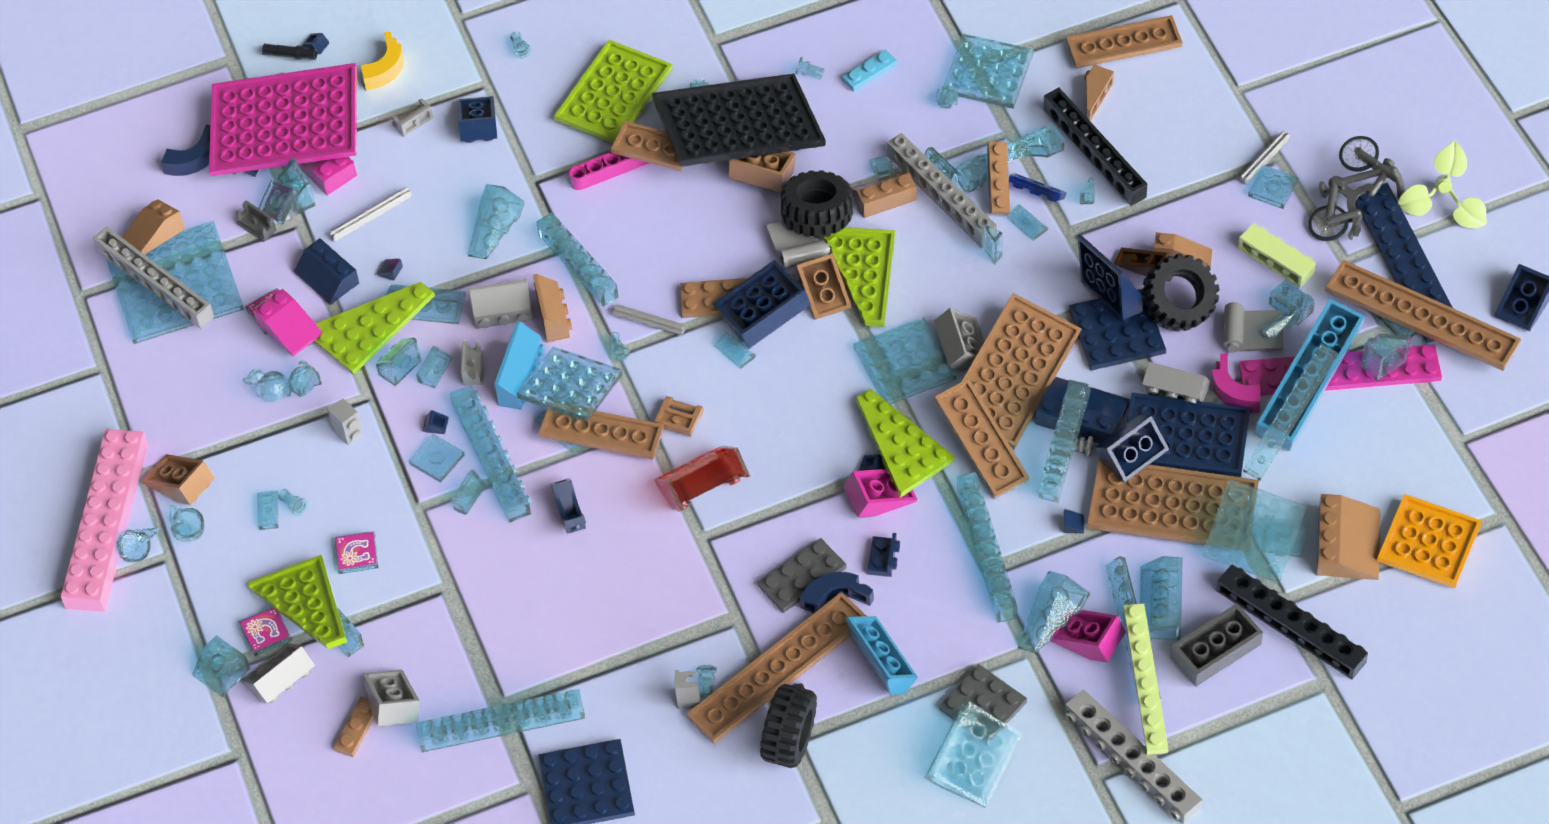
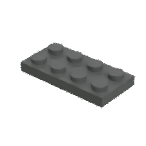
[758,538,847,613]

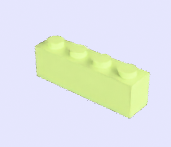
[1238,223,1316,288]

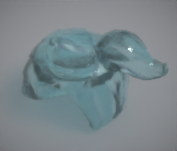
[288,360,322,397]
[243,369,292,402]
[169,505,205,542]
[116,527,159,563]

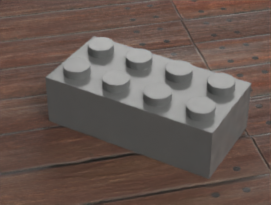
[1170,603,1263,687]

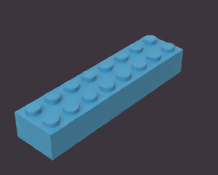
[1254,298,1365,451]

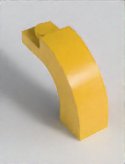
[361,31,404,91]

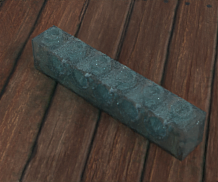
[536,212,619,307]
[1037,379,1091,503]

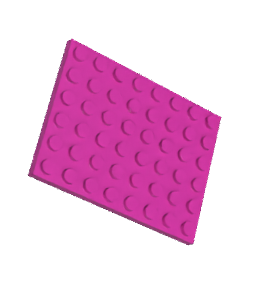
[209,63,357,176]

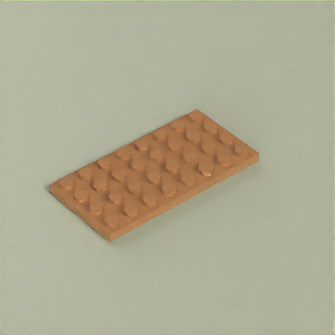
[962,293,1082,449]
[1087,458,1259,552]

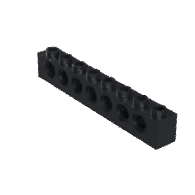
[1043,87,1148,206]
[1216,564,1368,680]

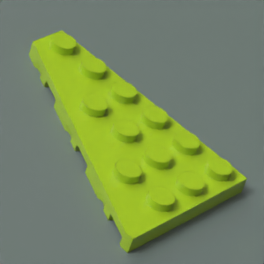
[823,227,896,327]
[313,281,435,375]
[856,388,955,498]
[247,554,347,649]

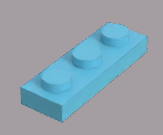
[842,49,897,92]

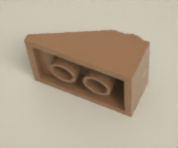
[122,199,185,255]
[795,254,852,320]
[142,454,215,505]

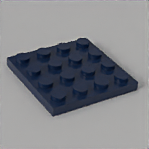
[1069,289,1166,371]
[538,739,635,824]

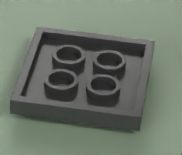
[939,664,1027,745]

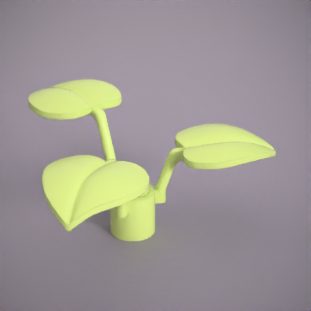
[1398,141,1487,228]

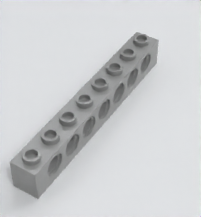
[887,133,997,248]
[93,226,214,329]
[1065,689,1203,824]

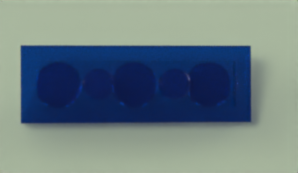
[1009,173,1067,202]

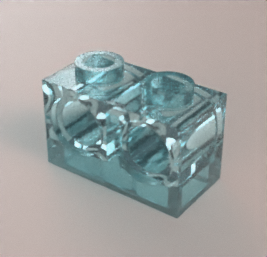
[1269,279,1315,326]

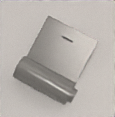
[766,221,830,269]
[1223,302,1284,352]

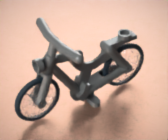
[1308,136,1405,241]

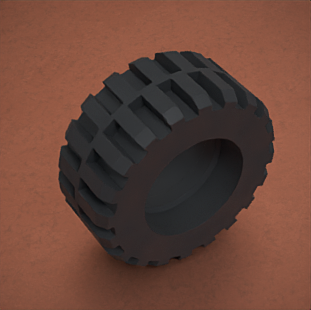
[780,170,853,238]
[1141,254,1220,332]
[760,684,817,768]

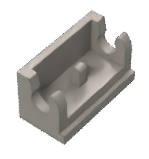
[391,98,433,137]
[461,341,484,386]
[675,670,701,709]

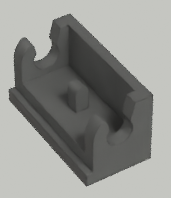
[236,200,277,242]

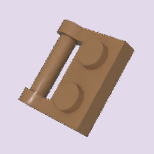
[654,396,704,436]

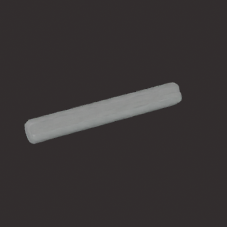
[1240,131,1290,184]
[613,305,686,335]

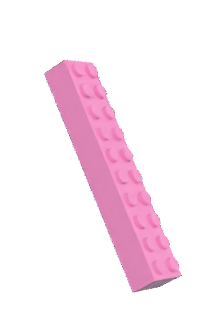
[61,429,148,612]

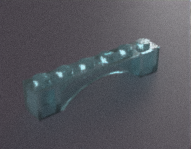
[955,124,1065,194]

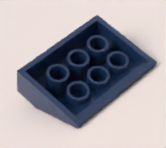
[1077,234,1143,320]
[712,260,811,349]
[1036,377,1130,444]

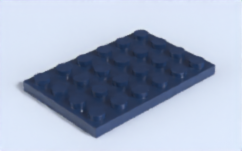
[1127,393,1250,477]

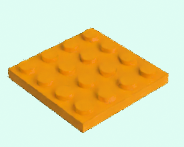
[1377,494,1482,589]

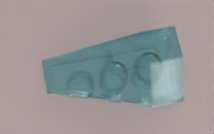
[468,184,525,259]
[1018,571,1090,653]

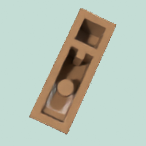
[1084,64,1114,121]
[1154,232,1212,267]

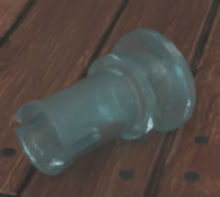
[510,31,532,59]
[795,57,825,80]
[608,332,630,362]
[278,489,308,516]
[696,665,717,698]

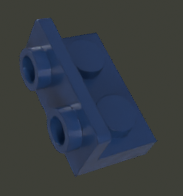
[867,533,900,577]

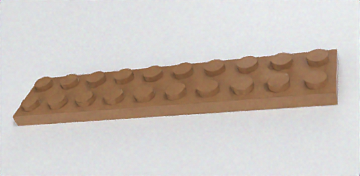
[1325,260,1521,371]
[686,592,867,744]

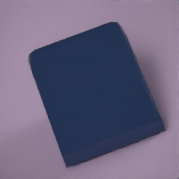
[302,33,329,54]
[377,258,403,281]
[422,410,449,434]
[858,454,885,471]
[1063,509,1084,533]

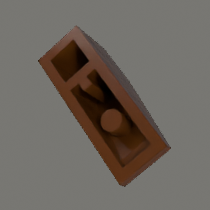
[1114,247,1173,282]

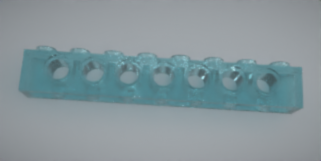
[450,385,532,523]
[957,472,1017,623]
[416,689,585,753]

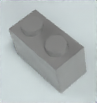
[327,398,363,445]

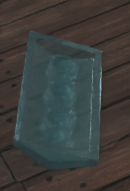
[386,284,466,324]

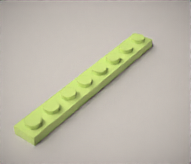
[1123,604,1168,755]

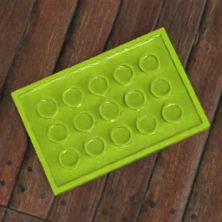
[554,40,673,144]

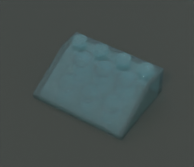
[925,702,1023,808]

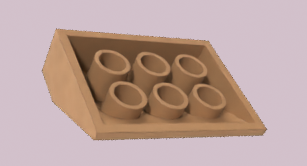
[1316,494,1380,580]

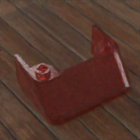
[654,446,750,512]

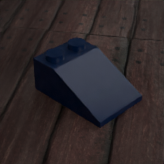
[457,96,498,143]
[1494,264,1549,332]

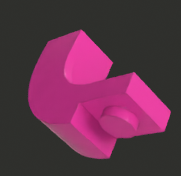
[1212,353,1260,413]

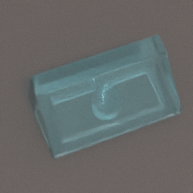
[1007,203,1049,241]
[984,225,1002,264]
[714,330,757,369]
[416,346,452,388]
[451,470,486,515]

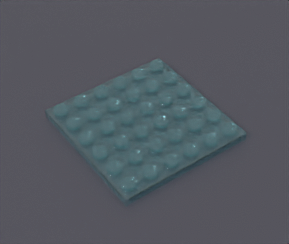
[107,221,244,344]

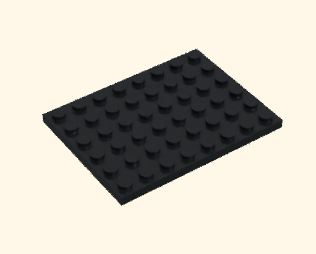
[652,73,826,167]

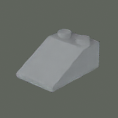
[363,670,420,727]

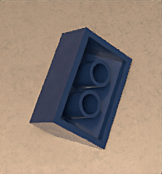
[294,238,359,305]
[1095,415,1169,482]

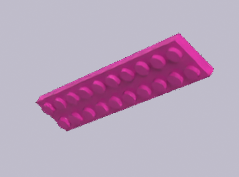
[1239,345,1442,396]

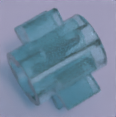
[935,85,959,109]

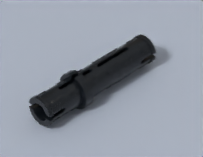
[262,43,318,60]

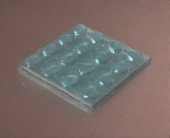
[942,34,1034,109]
[854,317,957,404]
[517,346,622,422]
[1202,479,1307,583]

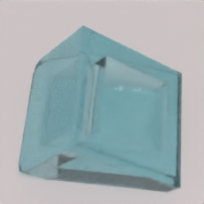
[870,155,894,178]
[1080,178,1095,205]

